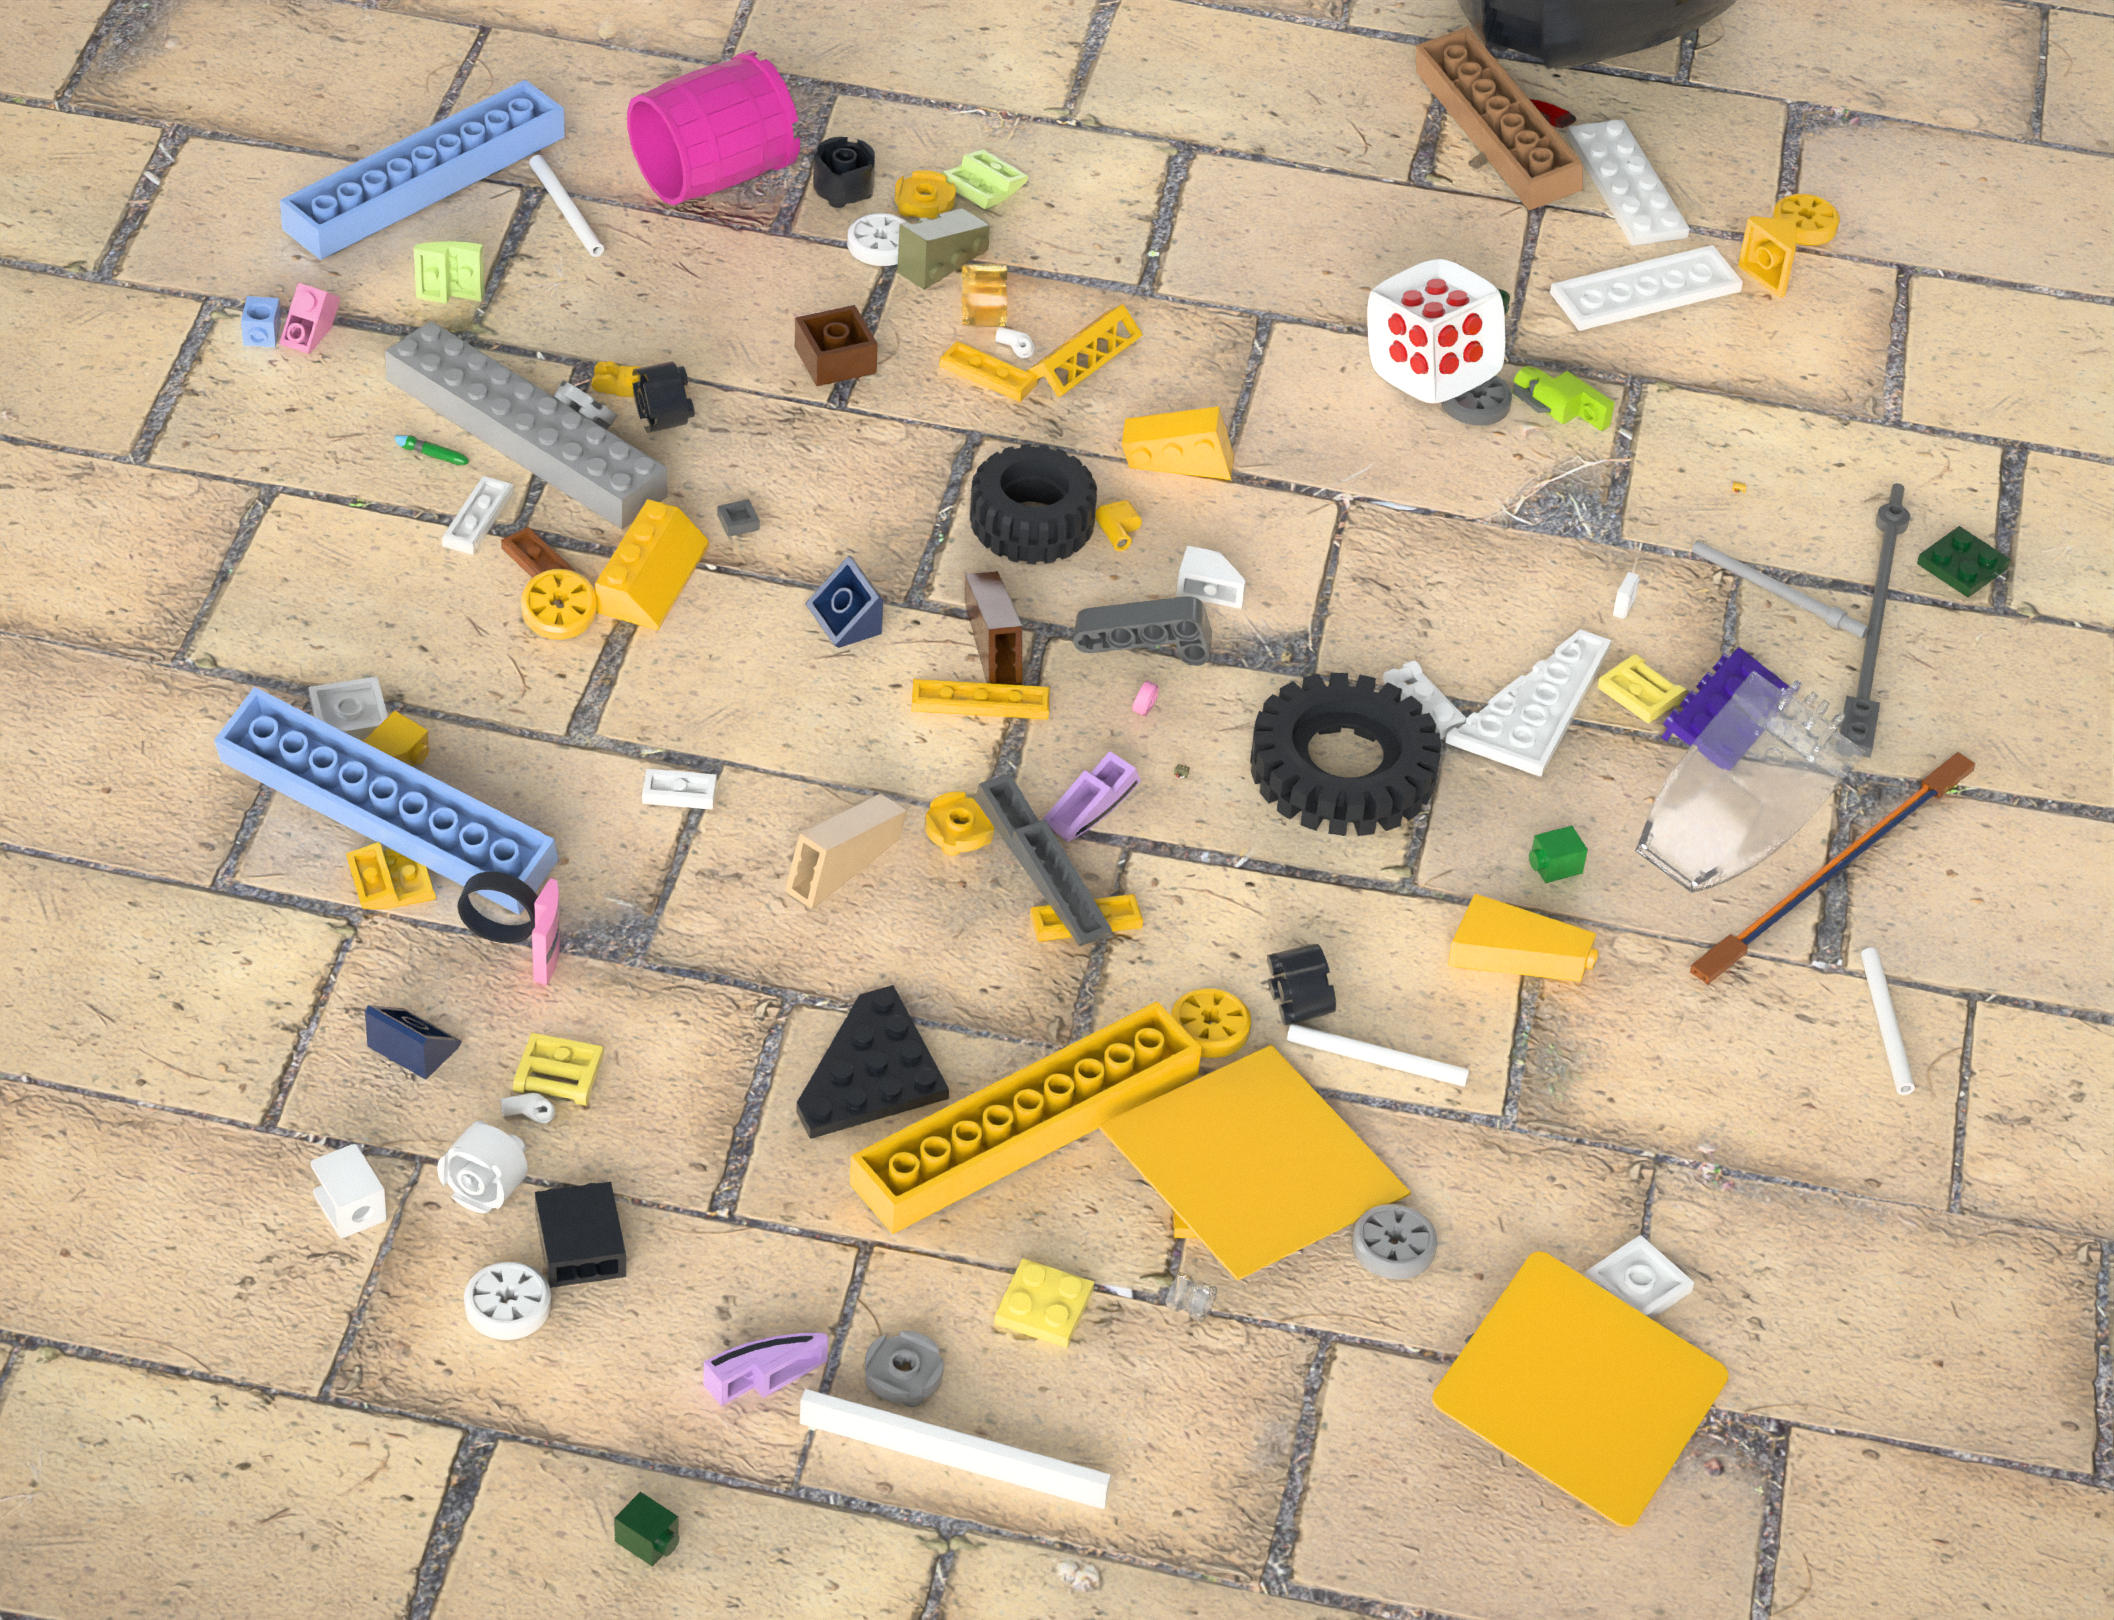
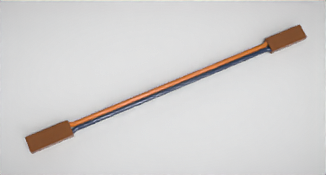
[1690,752,1976,985]

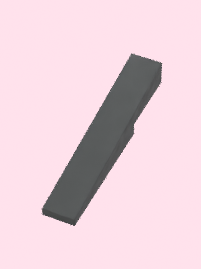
[975,773,1112,946]

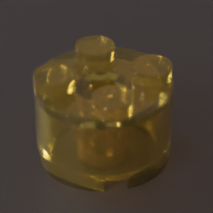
[961,264,1007,327]

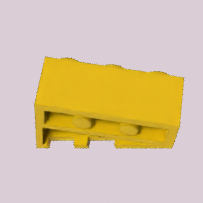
[1121,406,1234,480]

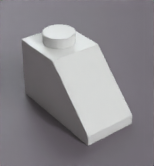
[1176,545,1246,609]

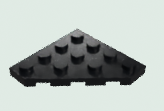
[796,985,949,1139]

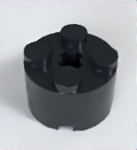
[813,137,875,208]
[632,361,695,433]
[1267,944,1336,1025]

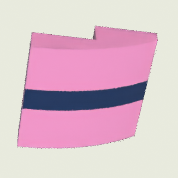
[532,878,560,985]

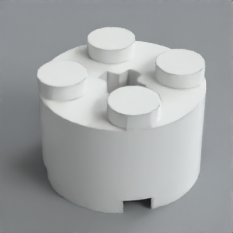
[437,1121,528,1213]

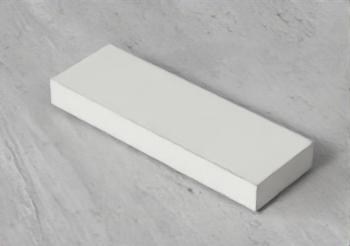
[442,476,513,555]

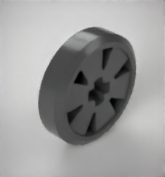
[1441,375,1512,426]

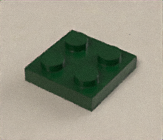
[1917,526,2011,598]

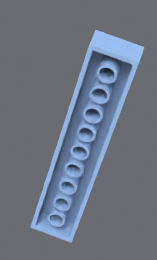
[280,80,565,260]
[214,687,559,915]

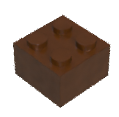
[794,305,878,386]

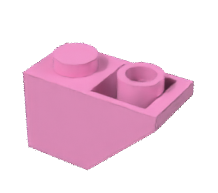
[279,283,341,354]

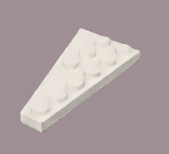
[1445,629,1612,777]

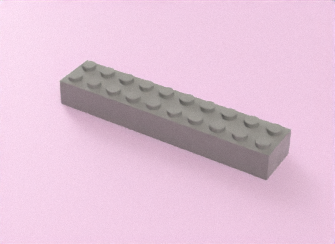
[385,321,667,529]

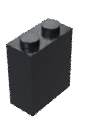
[535,1181,626,1288]

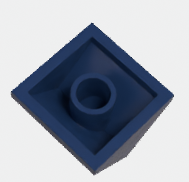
[805,555,883,648]
[365,1005,462,1080]

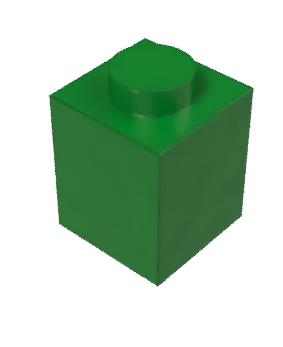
[1529,826,1588,884]

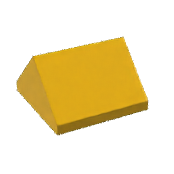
[1738,216,1796,298]

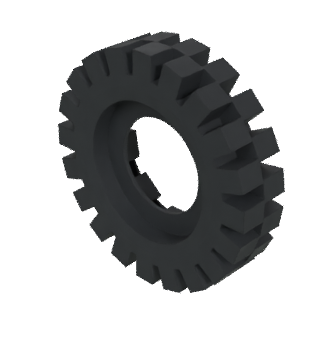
[1250,673,1441,836]

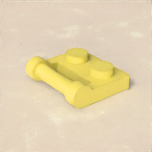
[1598,654,1689,724]
[513,1032,604,1106]

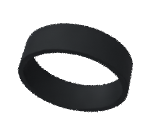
[457,871,538,944]

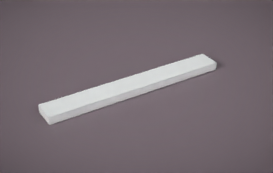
[800,1389,1111,1509]

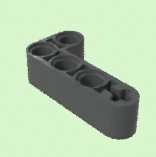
[1073,596,1212,666]

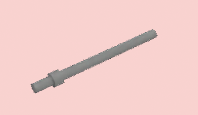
[1692,541,1869,639]

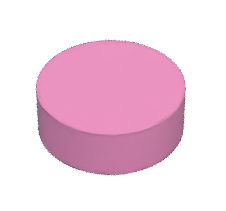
[1132,680,1160,716]

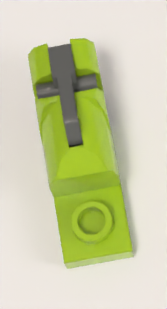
[1512,365,1615,431]

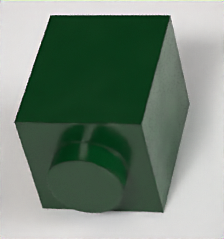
[614,1491,680,1567]

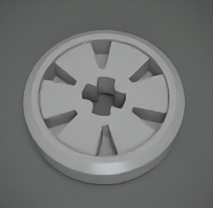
[1352,1204,1437,1279]

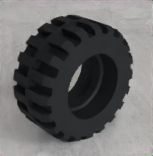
[970,444,1097,565]

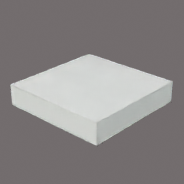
[308,677,388,739]
[1585,1235,1694,1319]

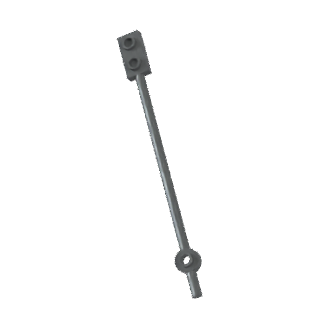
[1837,483,1910,758]

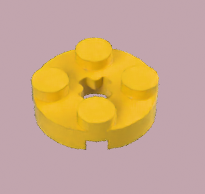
[894,170,956,220]
[925,791,995,856]

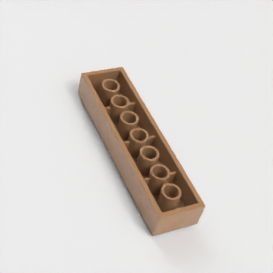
[1416,26,1583,211]

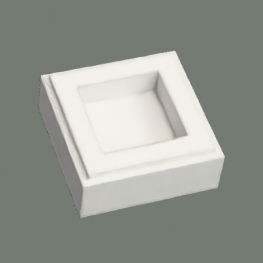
[1613,572,1640,620]

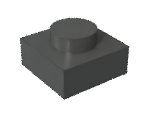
[717,499,760,537]

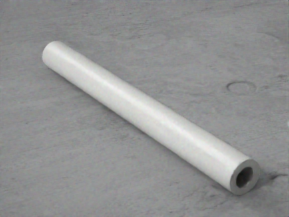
[529,155,604,257]
[1861,948,1915,1095]
[1287,1023,1469,1087]

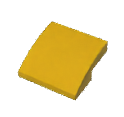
[345,842,437,909]

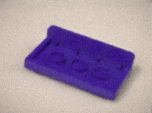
[1661,647,1797,775]

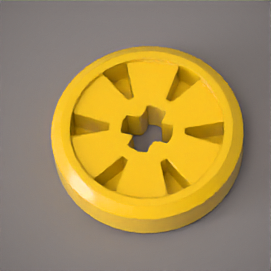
[1772,194,1840,245]
[521,569,597,640]
[1171,988,1251,1058]

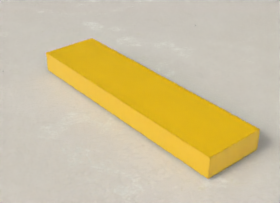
[911,679,1050,720]

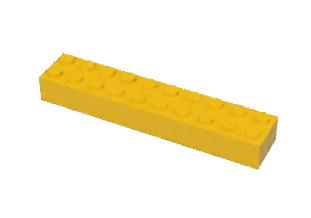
[850,1001,1201,1234]

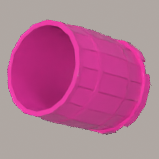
[627,50,800,206]

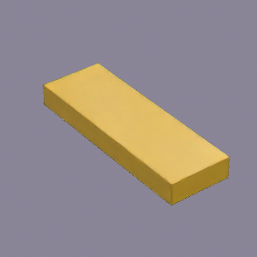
[939,341,1038,402]
[1030,894,1143,942]

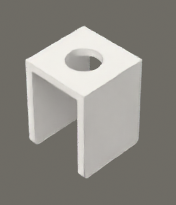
[311,1144,387,1239]

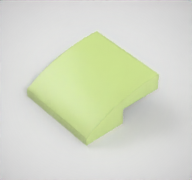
[942,150,1028,209]
[414,241,485,304]

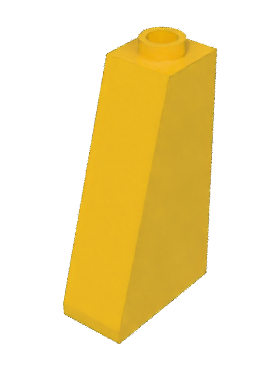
[1448,893,1599,982]

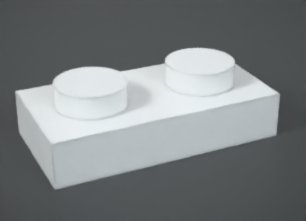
[642,769,717,809]

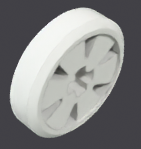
[847,213,911,266]
[464,1262,551,1340]

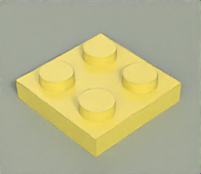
[994,1258,1095,1348]

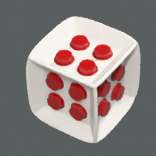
[1367,259,1505,403]

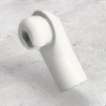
[996,327,1035,358]
[500,1093,555,1123]

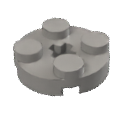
[553,380,618,430]
[865,1331,944,1407]

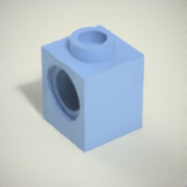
[241,296,281,347]

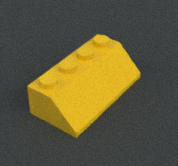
[595,499,709,630]

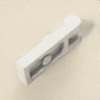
[1383,660,1466,739]

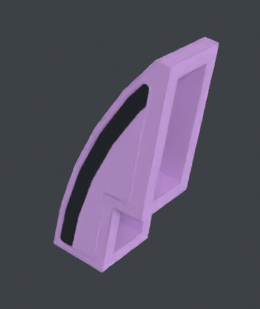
[1041,751,1141,842]
[703,1333,828,1406]

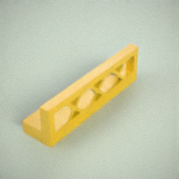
[1026,303,1143,397]

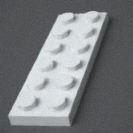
[1566,119,1690,246]
[1550,245,1743,331]

